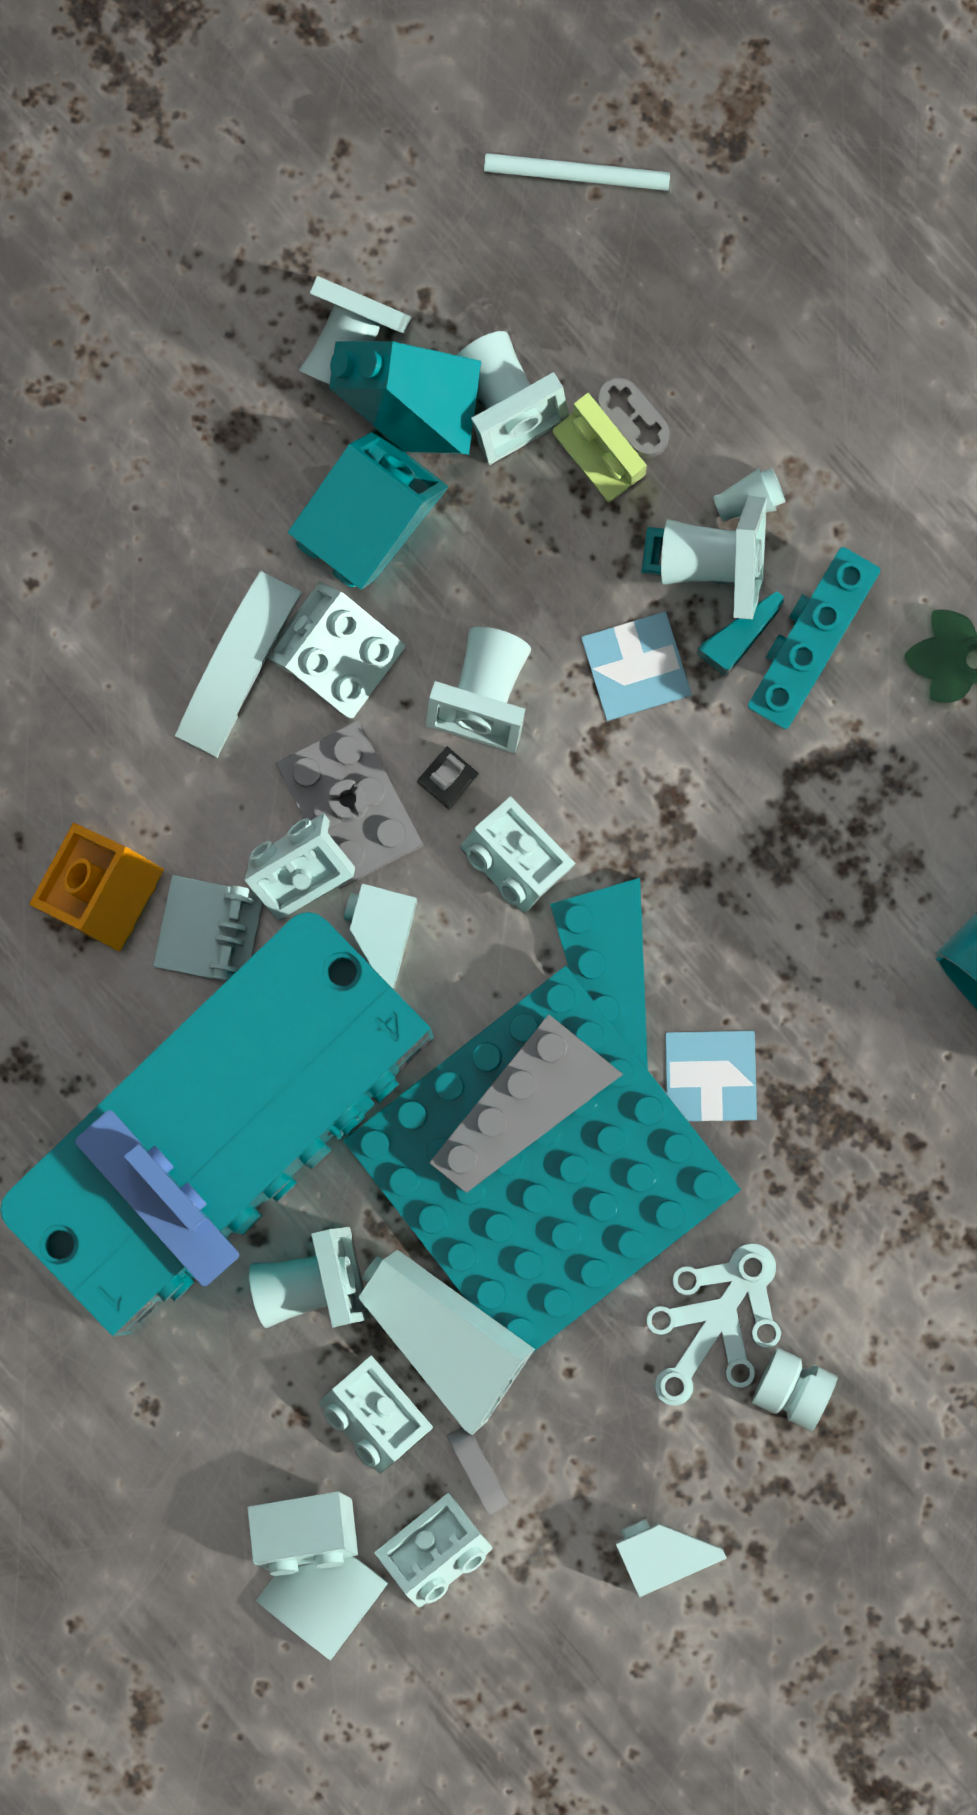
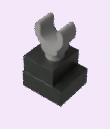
[417,746,479,811]

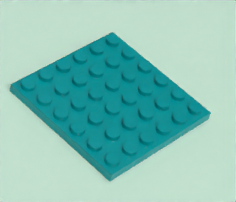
[343,965,742,1352]

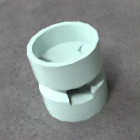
[751,1348,838,1432]

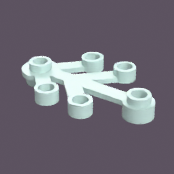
[646,1244,781,1406]

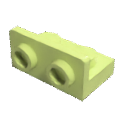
[553,393,647,502]

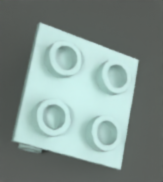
[153,875,263,982]

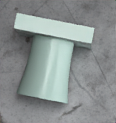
[299,276,412,384]
[457,331,569,465]
[661,496,767,619]
[426,627,531,754]
[249,1227,371,1328]

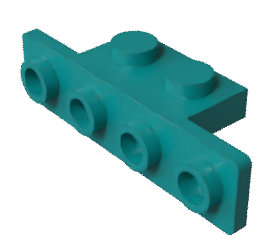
[748,547,881,730]

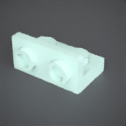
[460,796,576,913]
[244,813,355,921]
[319,1355,433,1473]
[374,1493,493,1607]

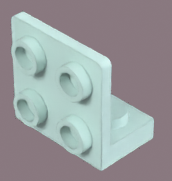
[267,581,405,719]

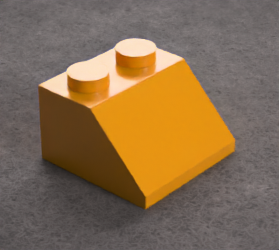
[29,822,164,952]

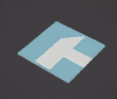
[581,611,692,721]
[665,1031,757,1121]

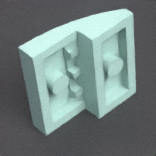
[256,1556,389,1661]

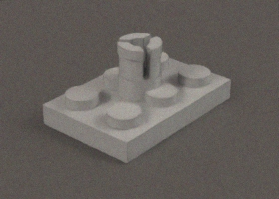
[275,720,424,889]

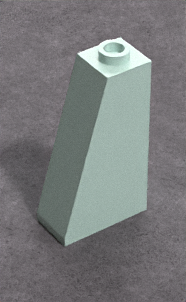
[358,1250,535,1435]

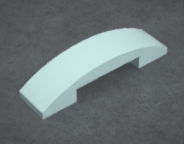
[175,571,302,758]

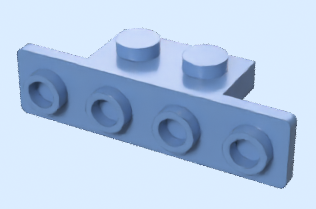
[75,1110,239,1286]

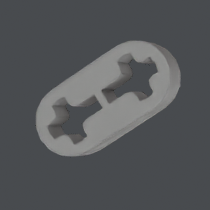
[598,377,670,458]
[447,1427,510,1516]

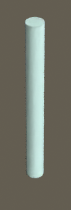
[484,153,670,191]

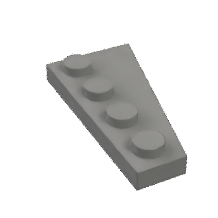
[429,1014,623,1193]

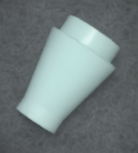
[713,467,786,522]

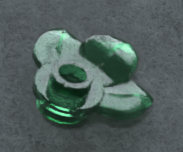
[904,609,977,703]

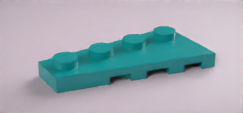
[550,878,648,1069]

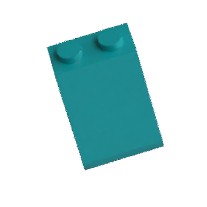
[329,341,481,455]
[287,430,449,590]

